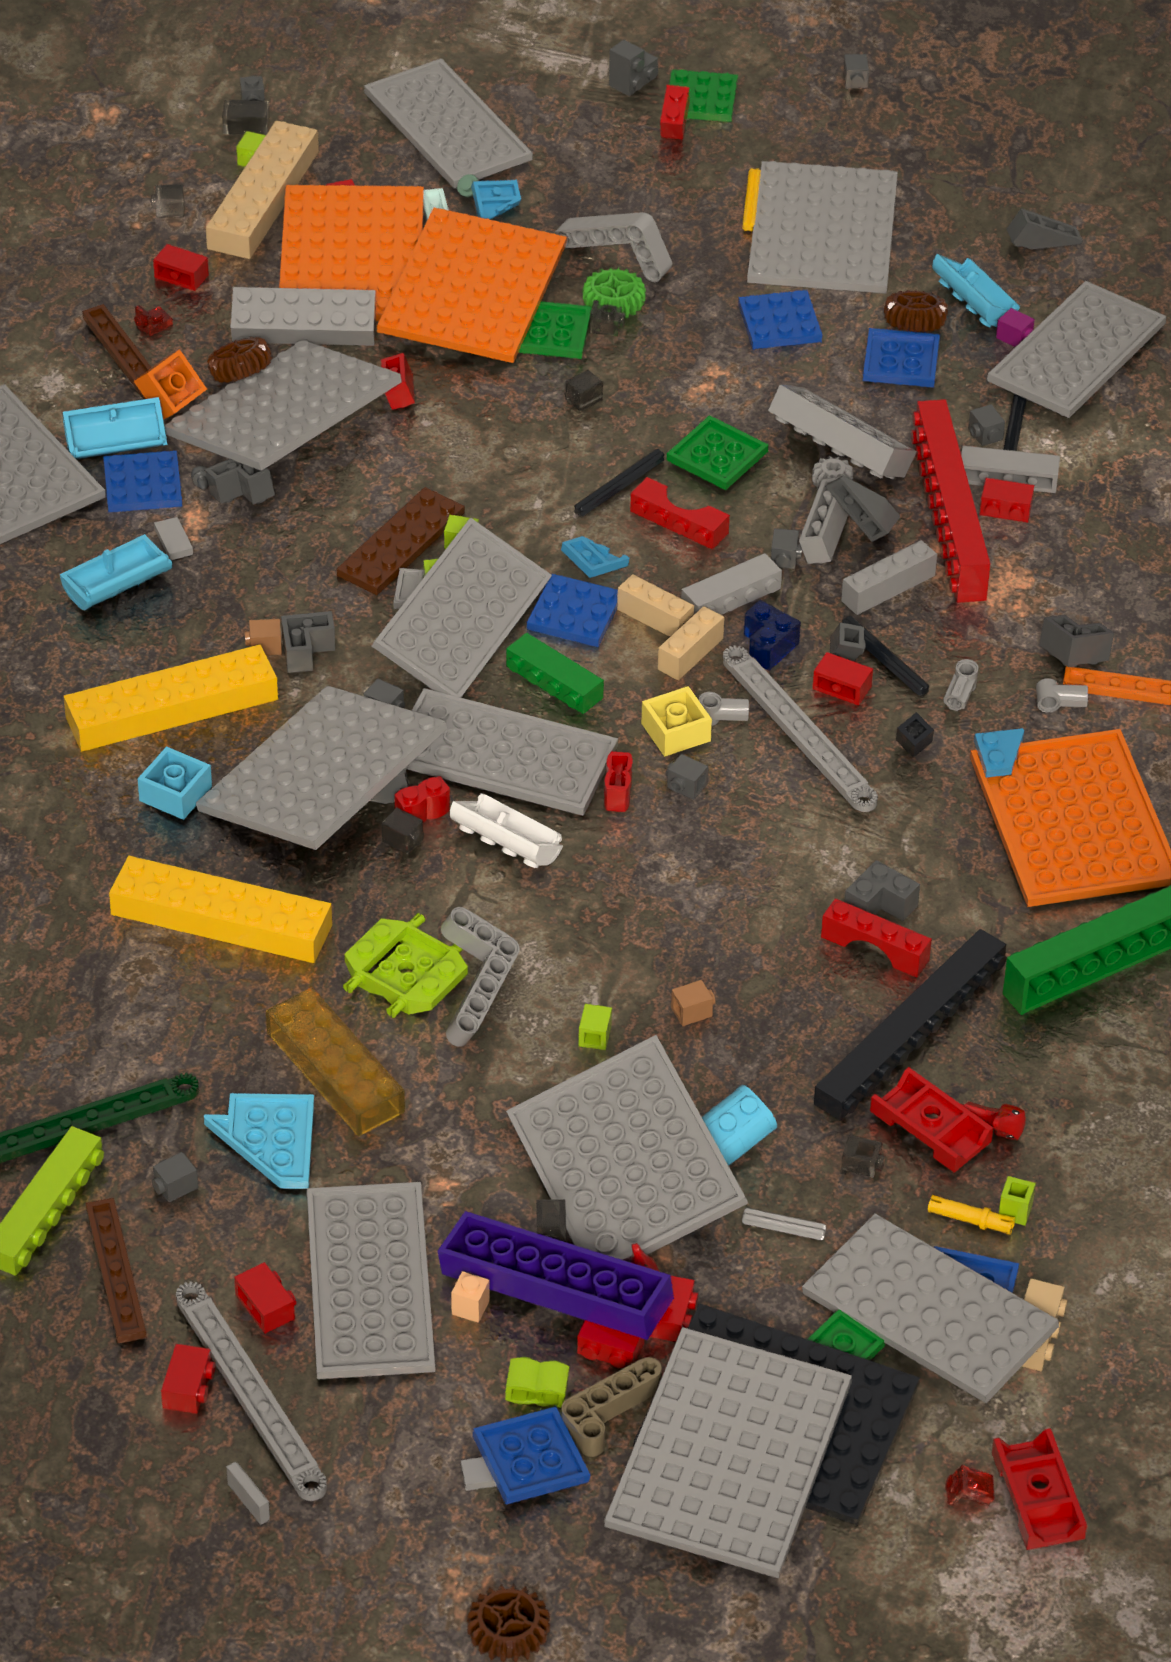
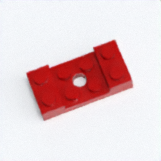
[870,1067,993,1173]
[992,1428,1087,1550]

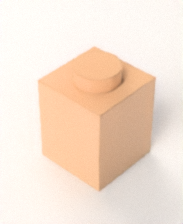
[451,1271,489,1323]

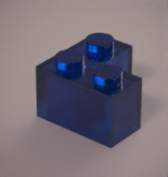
[744,600,801,671]

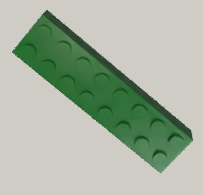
[1002,885,1171,1015]

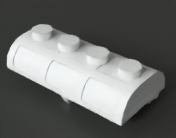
[450,794,563,868]

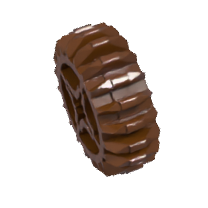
[884,290,948,333]
[207,337,272,383]
[467,1583,550,1662]

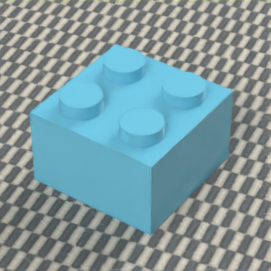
[137,746,212,820]

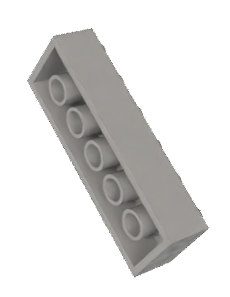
[231,287,376,346]
[768,384,917,479]

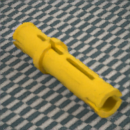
[928,1195,1015,1235]

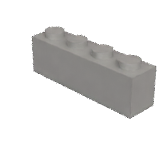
[961,446,1060,493]
[799,477,848,564]
[841,540,937,615]
[681,553,782,615]

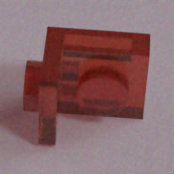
[134,305,173,336]
[945,1465,994,1506]

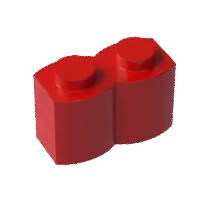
[604,751,633,812]
[394,777,450,829]

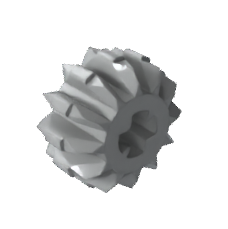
[812,456,853,491]

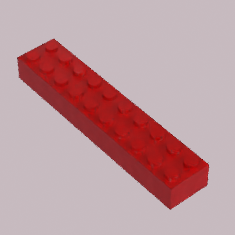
[911,399,990,603]

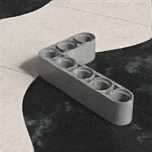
[554,212,672,282]
[441,907,520,1047]

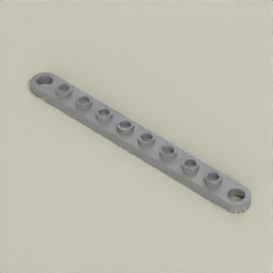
[723,645,878,812]
[176,1281,327,1501]

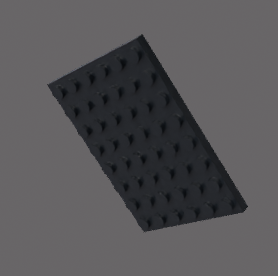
[633,1303,920,1526]

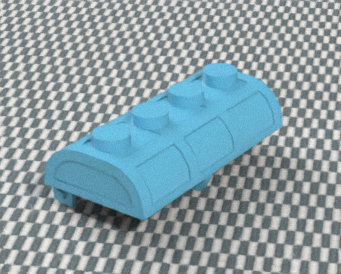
[932,254,1020,327]
[62,397,167,459]
[60,534,172,610]
[702,1085,777,1166]

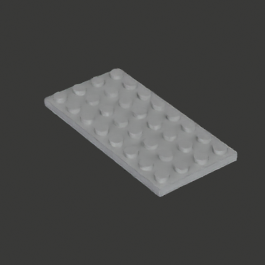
[364,58,532,188]
[987,281,1167,418]
[372,518,552,698]
[406,688,618,816]
[307,1182,435,1379]
[802,1214,1059,1403]

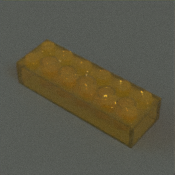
[266,987,405,1137]

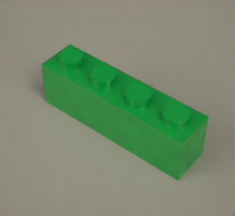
[506,633,604,714]

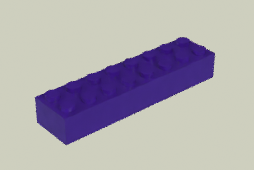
[437,1211,674,1340]

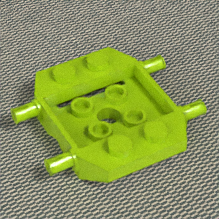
[343,913,468,1018]

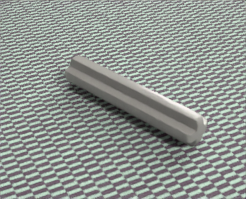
[742,1207,827,1240]

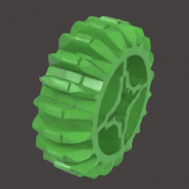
[583,268,646,320]

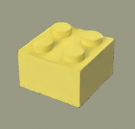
[641,686,712,757]

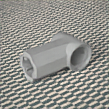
[943,659,979,711]
[1036,678,1088,713]
[699,692,749,726]

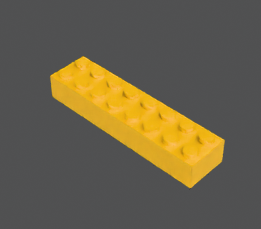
[64,645,278,752]
[109,855,332,963]

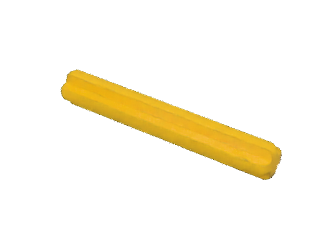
[742,168,761,232]

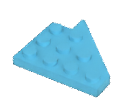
[204,1093,314,1189]

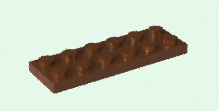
[337,487,465,595]

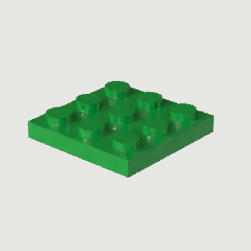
[669,69,738,122]
[518,301,592,359]
[667,415,769,490]

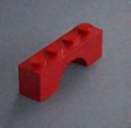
[630,477,730,550]
[821,898,932,978]

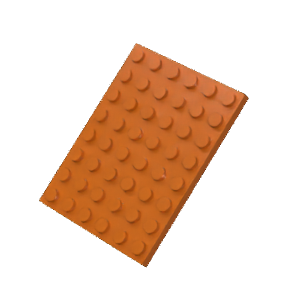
[279,185,424,321]
[377,207,567,363]
[970,729,1171,907]

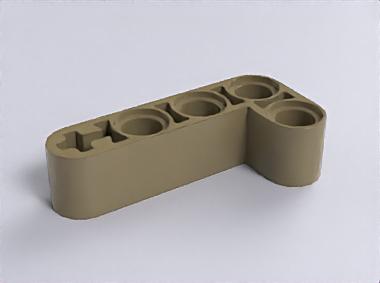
[562,1357,662,1457]

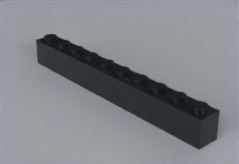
[814,929,1007,1121]

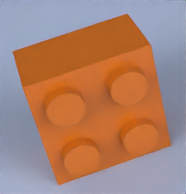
[134,349,207,420]

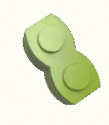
[505,1357,569,1408]

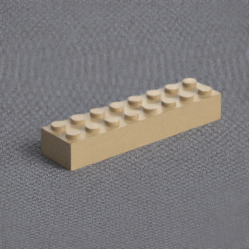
[206,121,319,259]

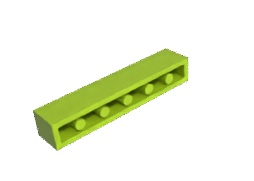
[0,1126,104,1276]

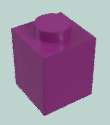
[996,308,1035,347]

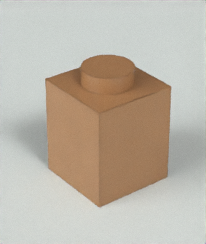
[245,619,282,655]
[671,980,715,1026]

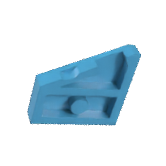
[471,180,521,220]
[561,536,630,578]
[974,728,1024,778]

